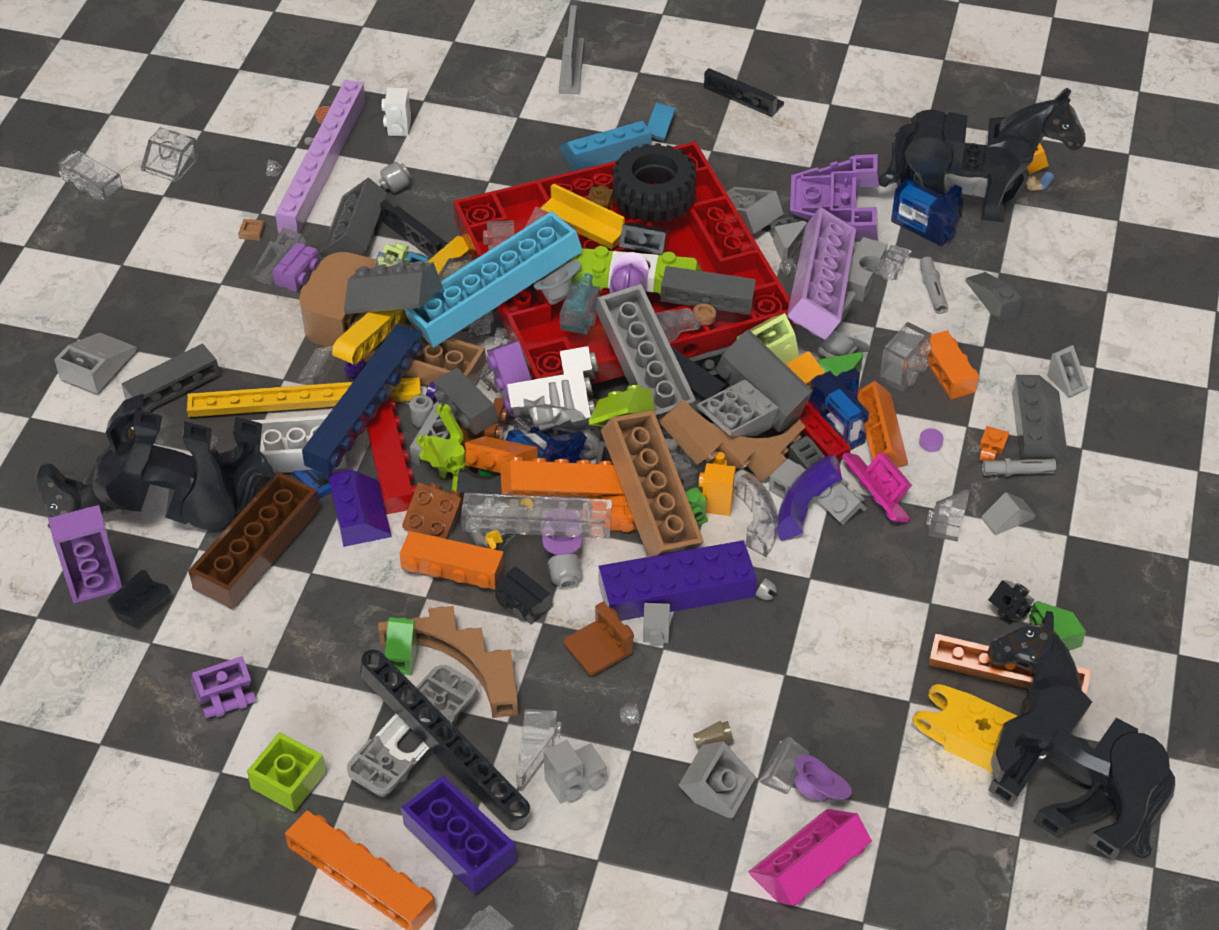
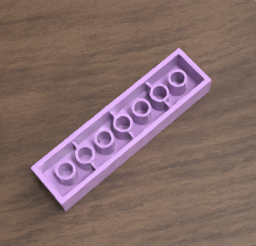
[787,207,856,340]

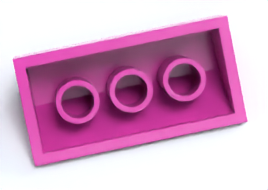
[748,809,872,906]

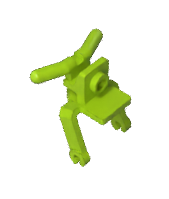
[416,404,471,493]

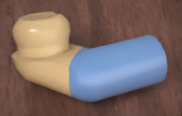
[1026,172,1054,191]

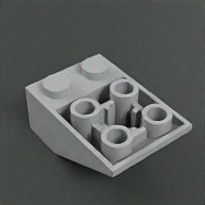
[54,332,137,394]
[696,380,779,436]

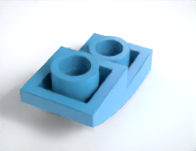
[647,103,676,142]

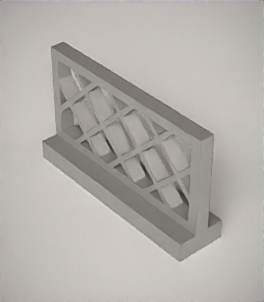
[559,5,584,94]

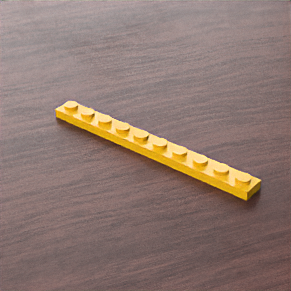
[187,377,421,417]

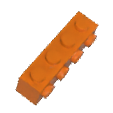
[399,531,505,590]

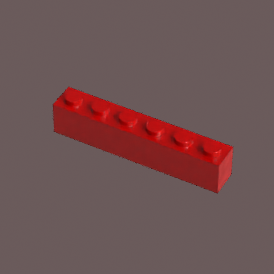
[366,397,416,515]

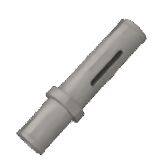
[920,257,948,314]
[982,458,1056,477]

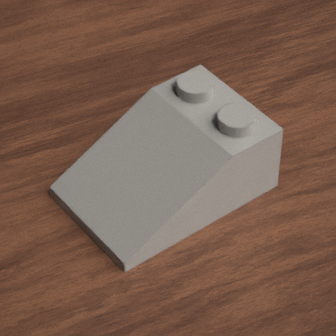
[726,187,784,235]

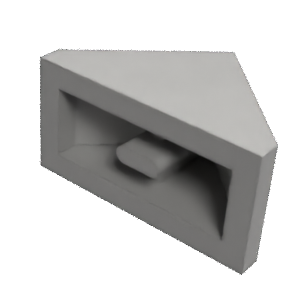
[773,221,807,264]
[1047,345,1088,397]
[982,492,1036,536]

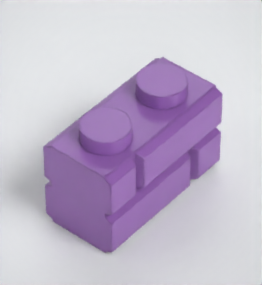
[272,242,321,292]

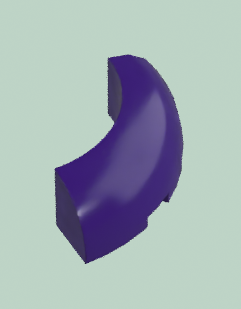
[777,455,842,541]

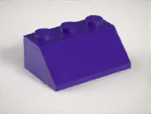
[328,469,391,547]

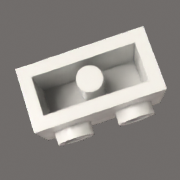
[382,88,411,136]

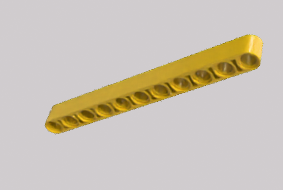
[332,235,473,364]

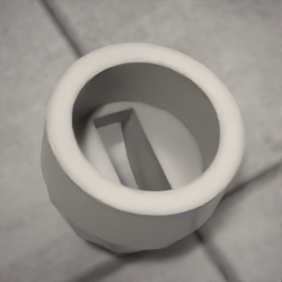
[756,578,777,600]

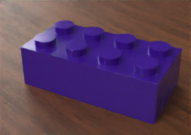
[401,775,517,895]

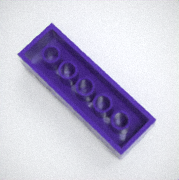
[598,540,757,621]

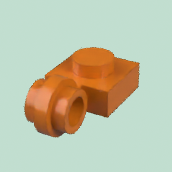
[979,426,1009,461]

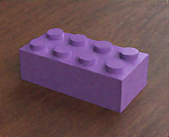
[48,505,122,603]

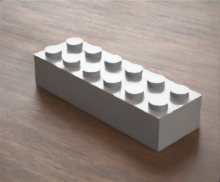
[596,284,696,425]

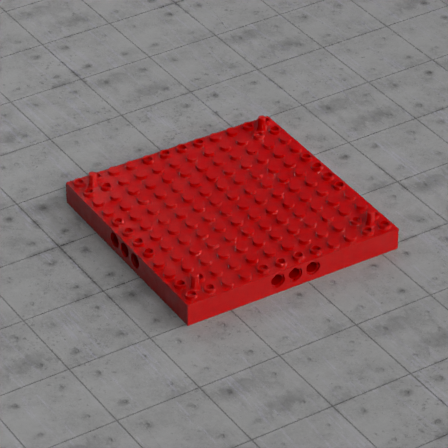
[453,141,796,385]

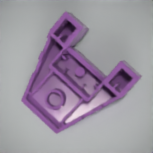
[790,154,879,240]

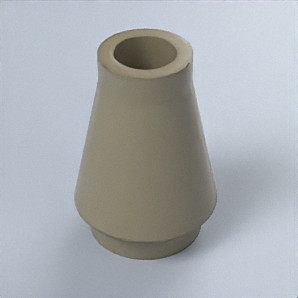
[693,720,734,749]

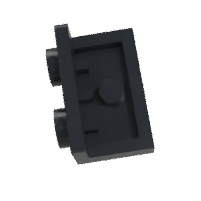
[107,570,171,625]

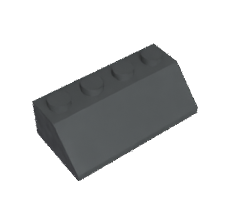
[320,177,387,257]
[344,261,442,314]
[715,329,813,432]
[1012,374,1069,464]

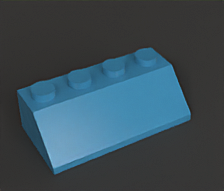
[559,121,652,171]

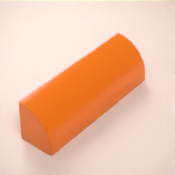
[856,381,908,467]

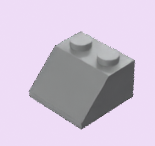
[679,741,756,818]

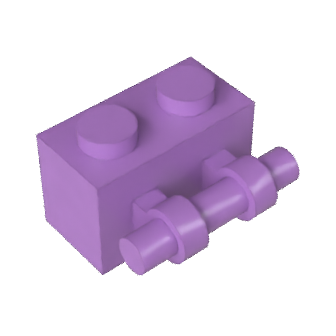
[191,656,256,718]

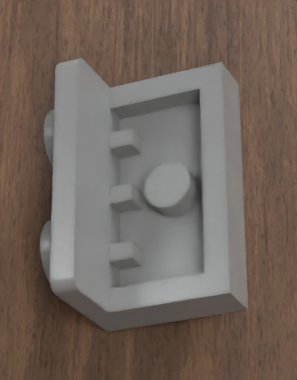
[813,478,867,525]

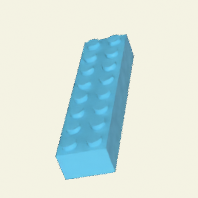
[404,211,583,348]

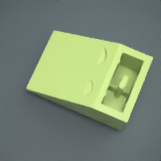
[736,313,799,364]

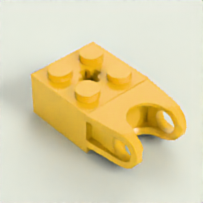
[912,684,1018,772]

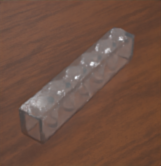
[461,493,612,539]

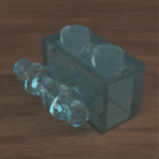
[560,273,600,335]

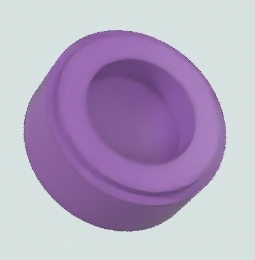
[919,428,944,451]

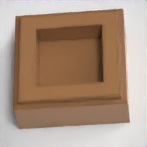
[238,219,265,241]

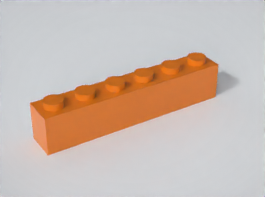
[500,457,625,498]
[929,634,1091,694]
[285,810,435,930]

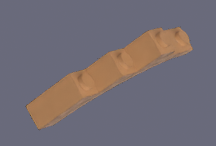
[659,399,806,481]
[378,606,518,718]

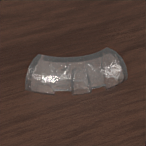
[734,469,778,557]

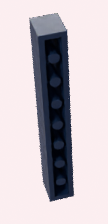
[302,324,424,475]

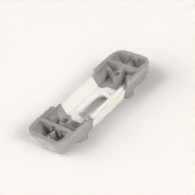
[347,665,477,797]

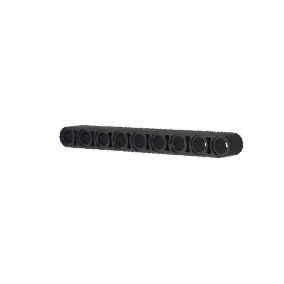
[360,649,530,830]

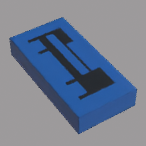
[291,469,331,499]

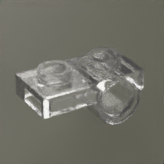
[655,308,702,343]

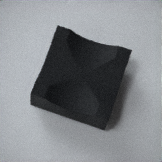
[456,469,506,500]

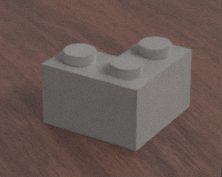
[543,740,607,804]

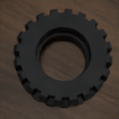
[613,143,696,223]

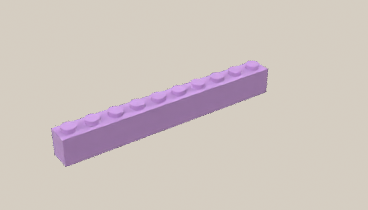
[275,80,366,236]

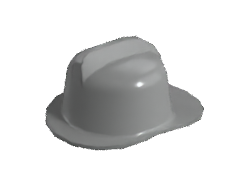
[534,261,581,305]
[817,330,870,358]

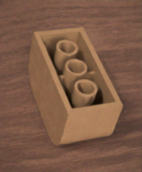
[299,252,379,348]

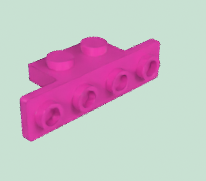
[842,452,912,523]

